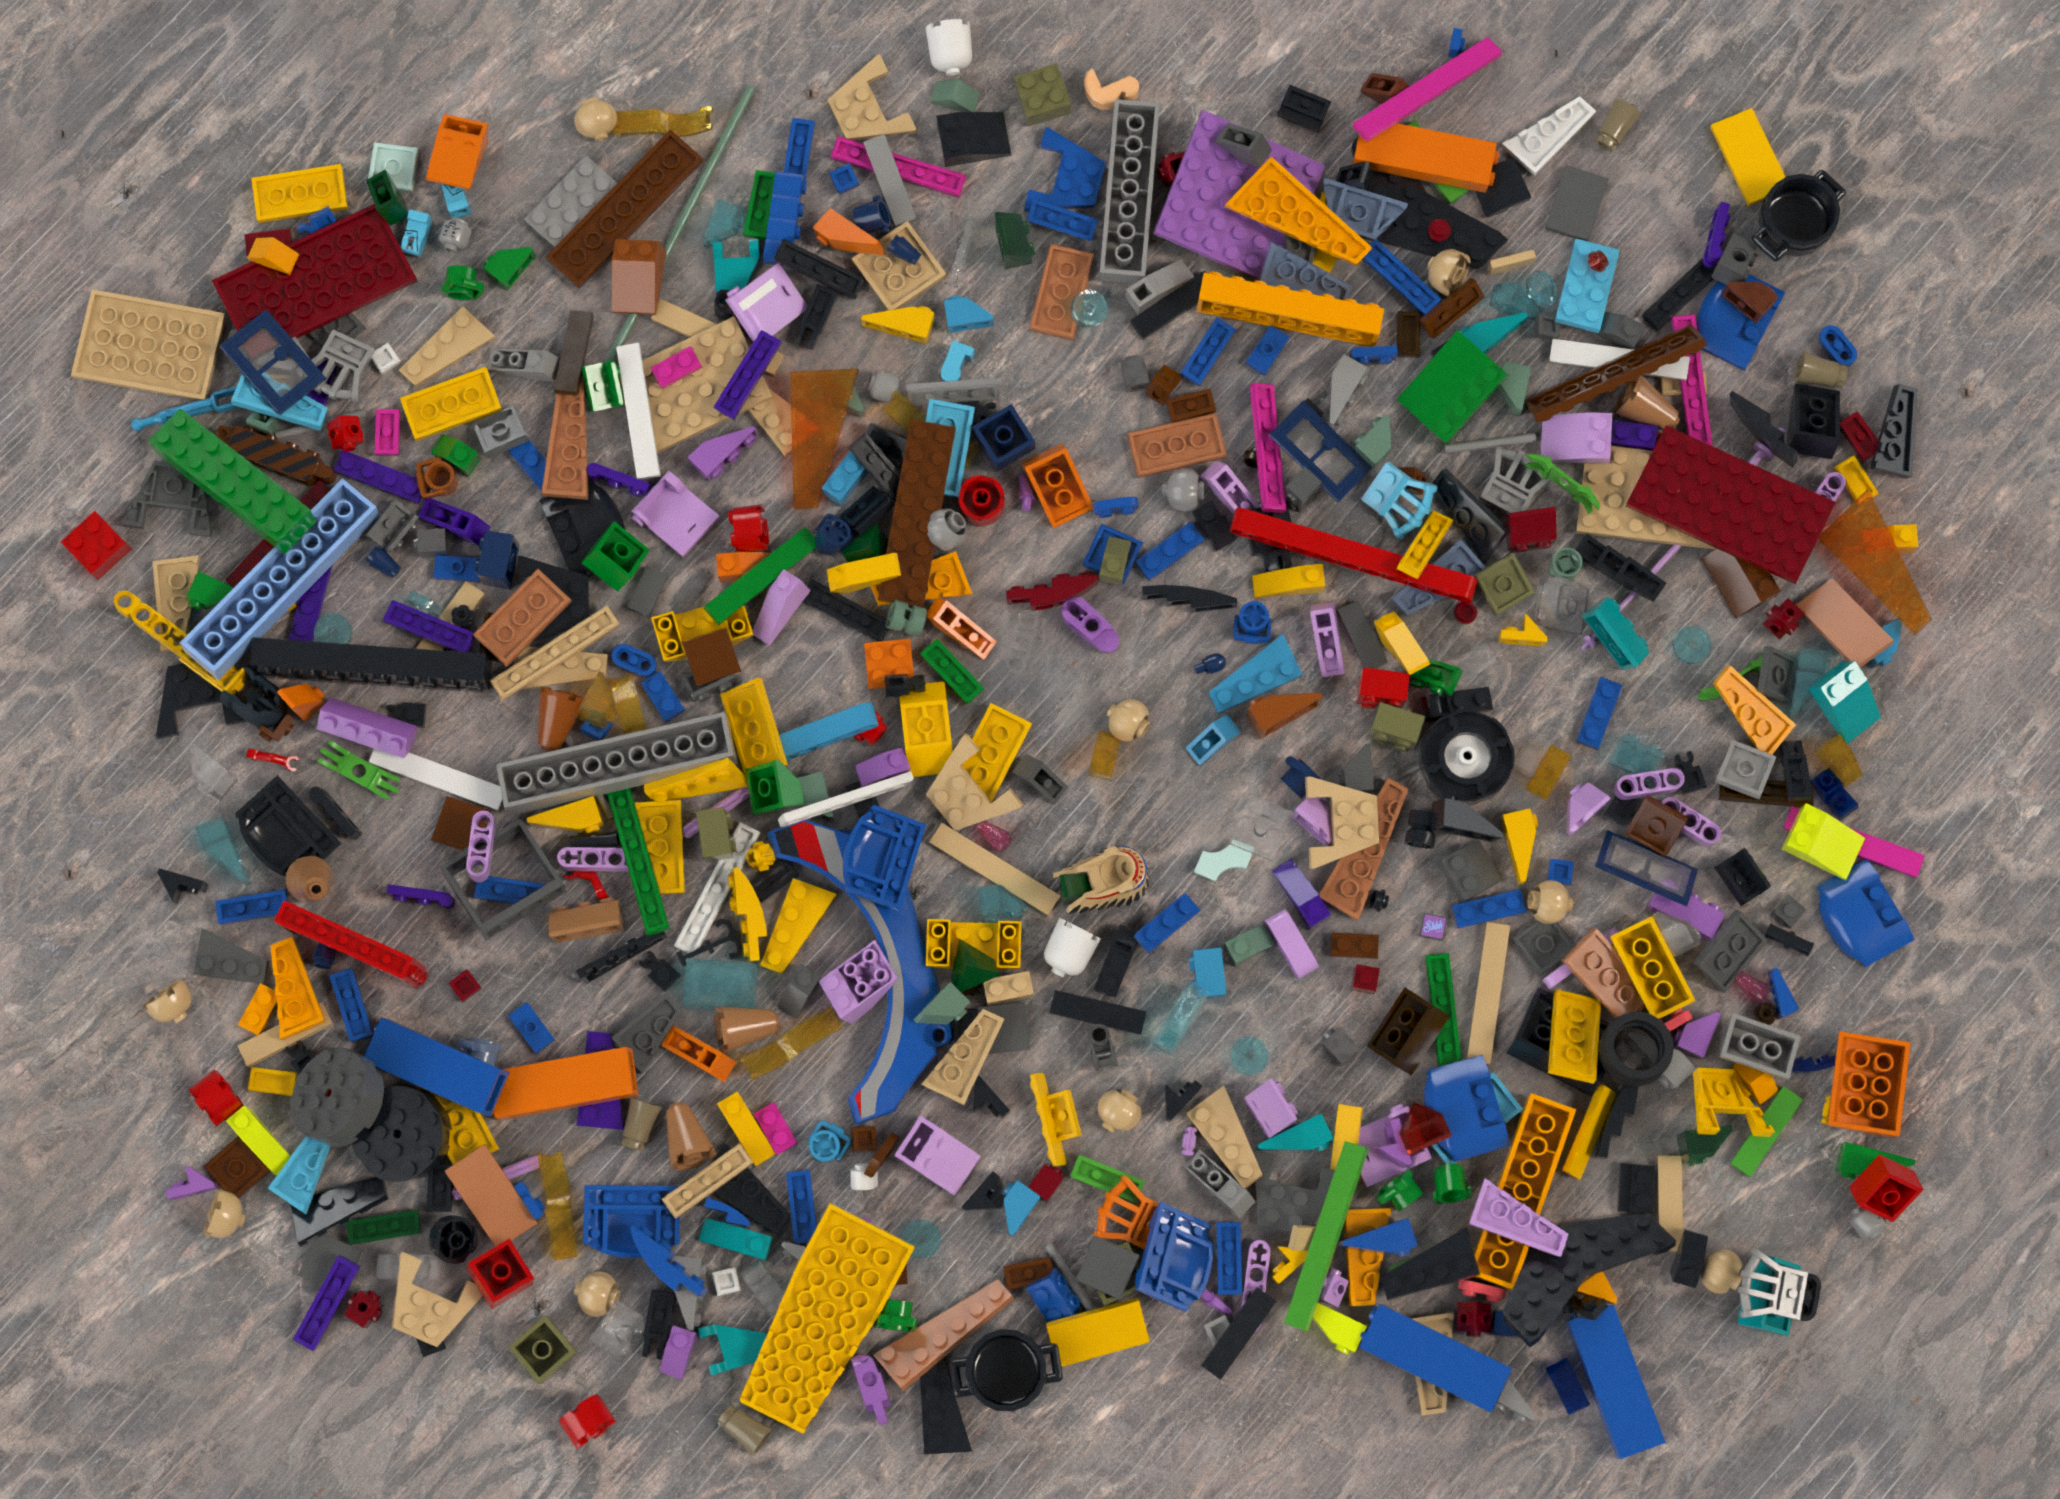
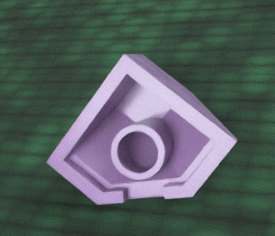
[1566,782,1611,837]
[1292,797,1332,847]

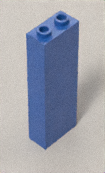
[364,1017,510,1116]
[1359,1304,1513,1413]
[1565,1305,1666,1459]

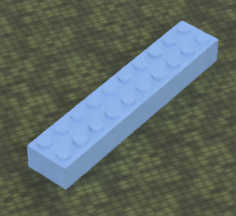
[180,478,379,681]

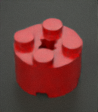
[958,475,1005,527]
[728,504,769,552]
[188,1069,244,1126]
[558,1394,617,1450]

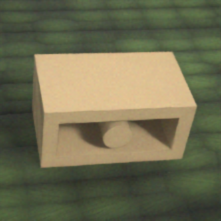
[983,971,1034,1006]

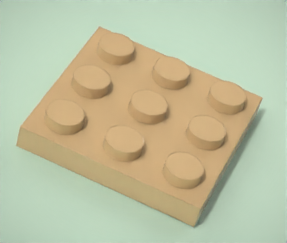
[852,221,947,311]

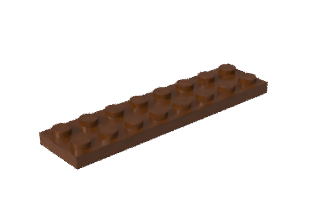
[545,129,704,289]
[1524,324,1707,422]
[878,419,956,608]

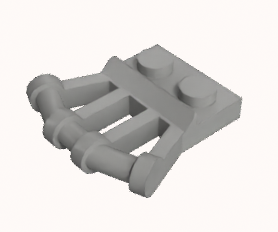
[298,330,375,402]
[1479,446,1552,514]
[1737,1249,1808,1320]

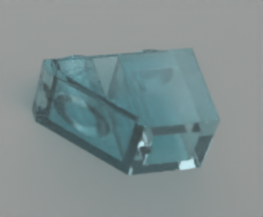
[978,885,1028,921]

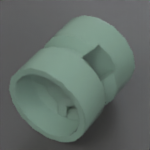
[1548,547,1583,584]
[886,599,927,637]

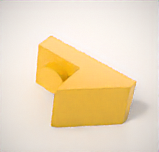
[1498,614,1548,647]
[1271,1246,1309,1285]

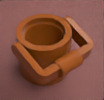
[416,457,458,499]

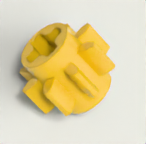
[746,841,775,871]

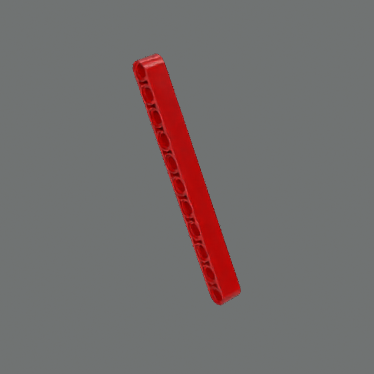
[1230,508,1478,603]

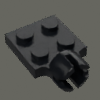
[1247,502,1292,572]

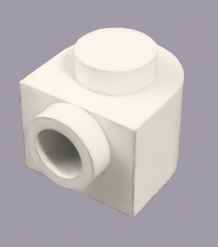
[850,1163,878,1190]

